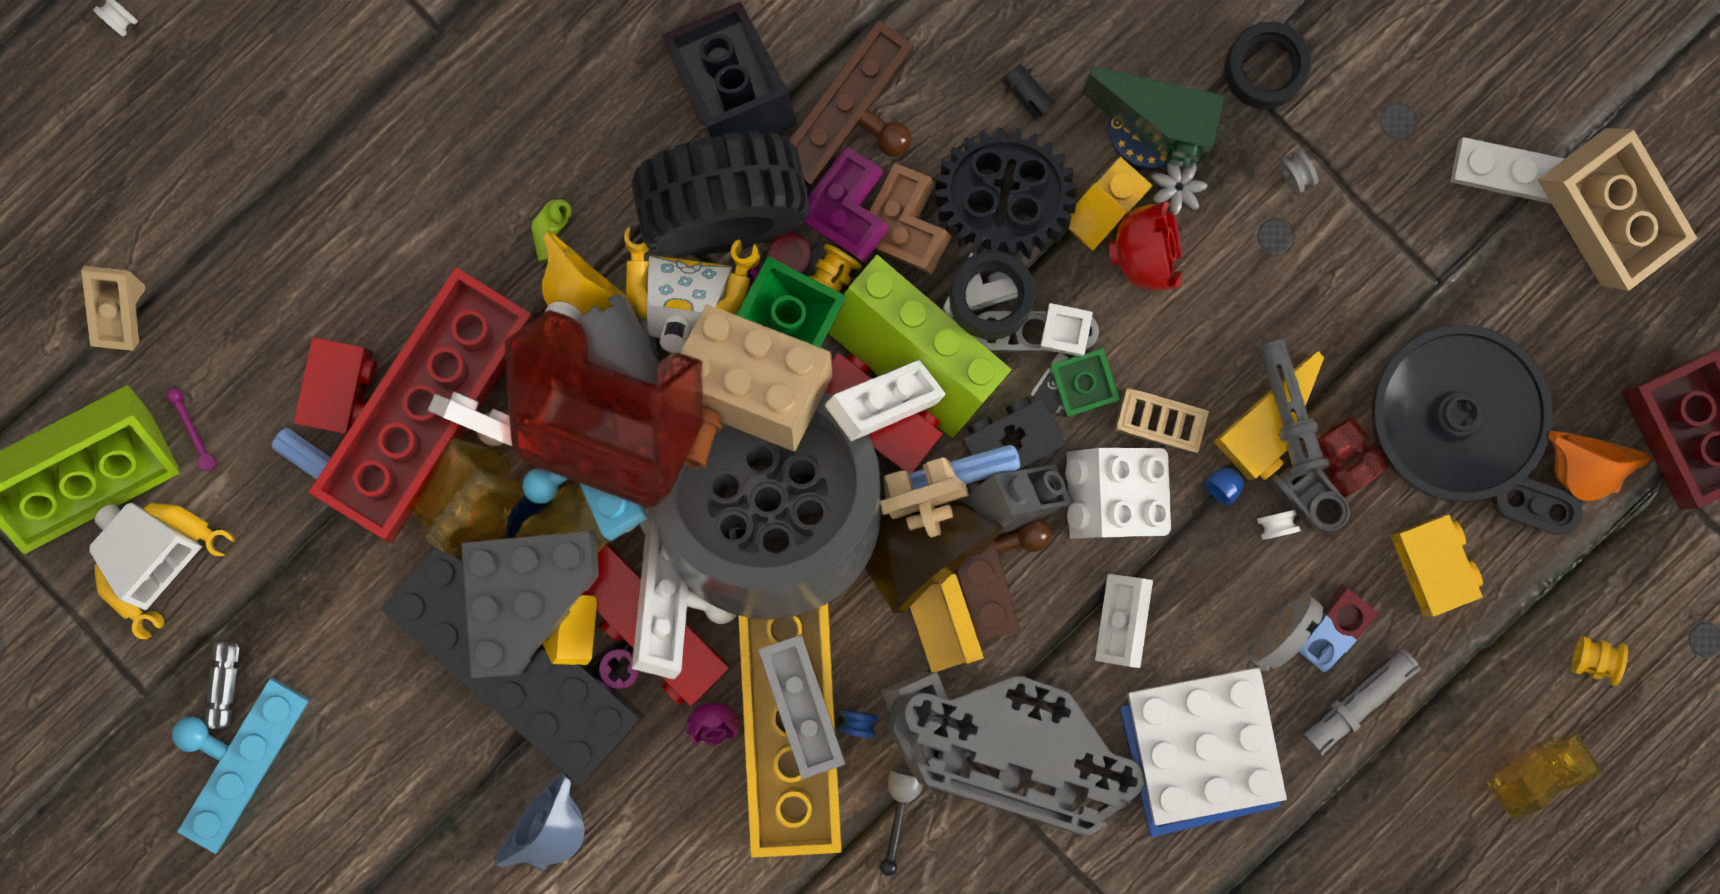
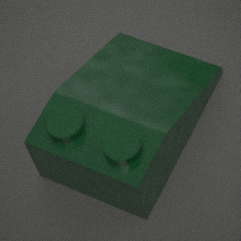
[1082,66,1224,168]

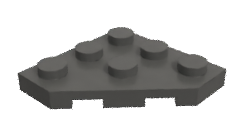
[461,531,599,678]

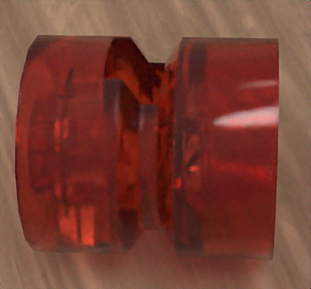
[1317,416,1389,498]

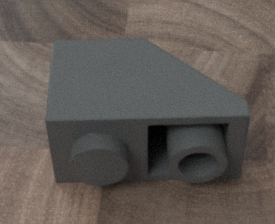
[962,464,1073,534]

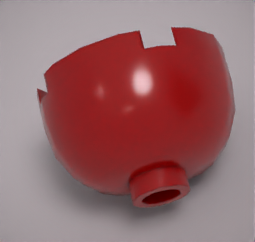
[1109,201,1182,291]

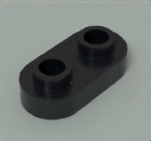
[1492,477,1583,535]

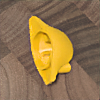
[542,230,627,316]

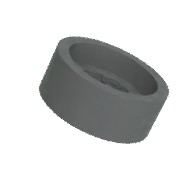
[650,391,881,619]

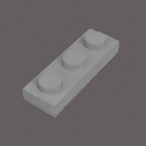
[758,634,845,779]

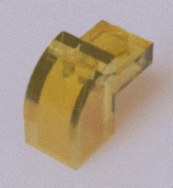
[1487,733,1603,819]

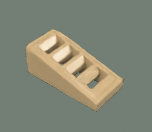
[1113,387,1209,453]

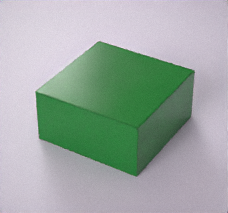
[1048,348,1120,417]

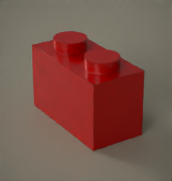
[294,337,377,435]

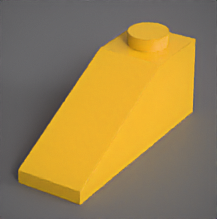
[1213,351,1324,480]

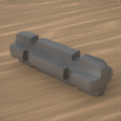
[204,642,239,729]

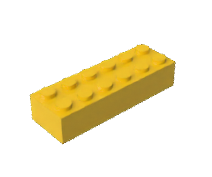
[738,603,842,858]

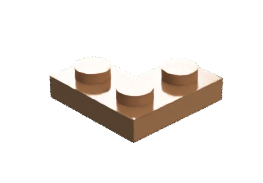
[869,163,951,275]

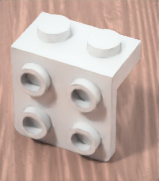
[1065,448,1171,539]

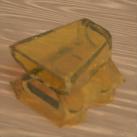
[413,438,533,557]

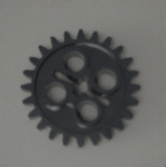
[935,128,1077,260]

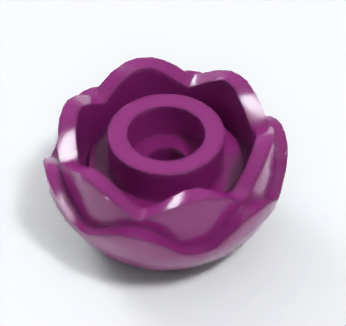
[685,703,741,746]

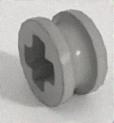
[1279,150,1319,195]

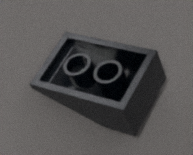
[662,2,797,138]

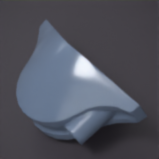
[494,771,585,871]

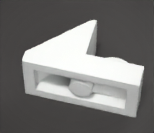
[943,252,1018,318]

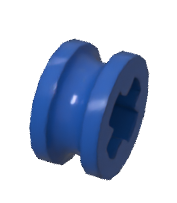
[837,709,879,738]

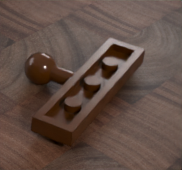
[790,20,914,187]
[954,481,1051,642]

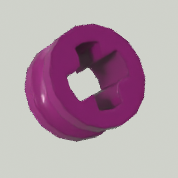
[599,649,640,689]

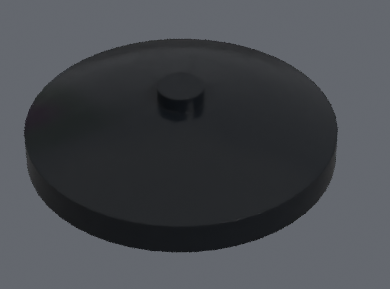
[1371,325,1553,502]

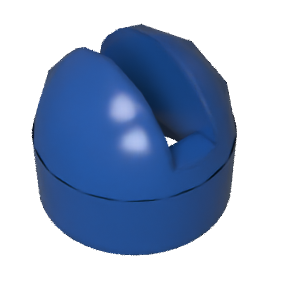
[1204,468,1243,506]

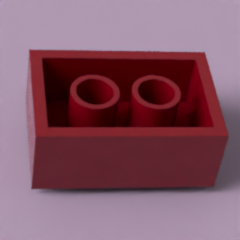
[1621,349,1720,510]

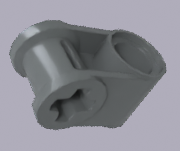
[1268,450,1350,534]

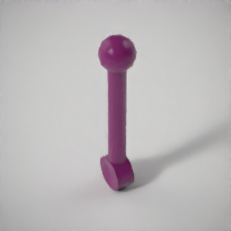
[165,388,217,471]

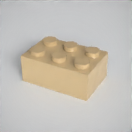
[1538,128,1698,291]
[666,304,833,452]

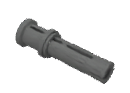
[1258,339,1330,477]

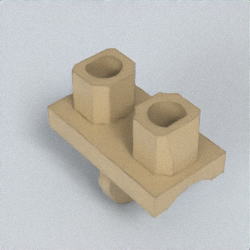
[880,457,969,537]

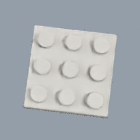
[1127,667,1287,826]

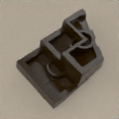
[865,501,1004,613]

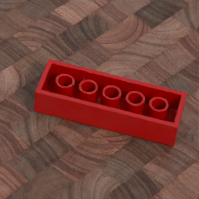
[308,267,535,544]

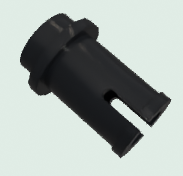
[1002,64,1056,121]

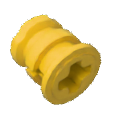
[808,244,862,293]
[1571,636,1628,686]

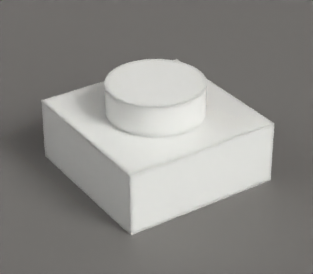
[1040,303,1093,357]

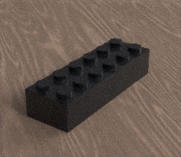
[380,542,645,787]

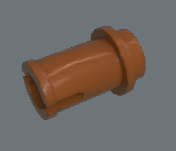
[677,407,722,469]

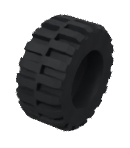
[631,132,810,257]

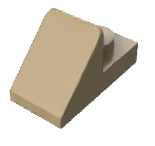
[81,266,145,351]

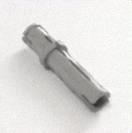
[1302,649,1421,756]

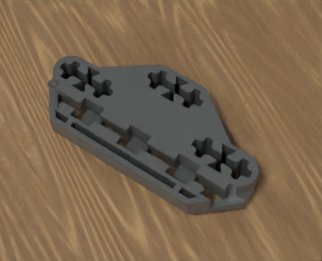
[887,676,1144,836]

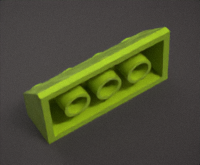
[828,255,1012,440]
[0,385,180,555]

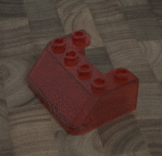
[504,310,703,507]

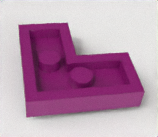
[802,146,890,263]

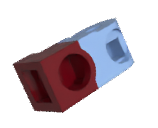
[1298,584,1379,672]

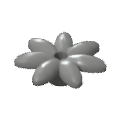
[1152,163,1207,215]

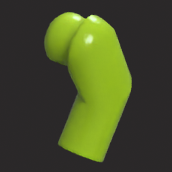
[531,199,572,263]

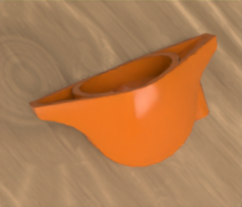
[1548,431,1652,501]

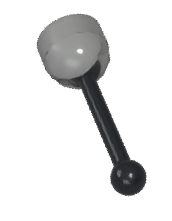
[880,768,923,876]

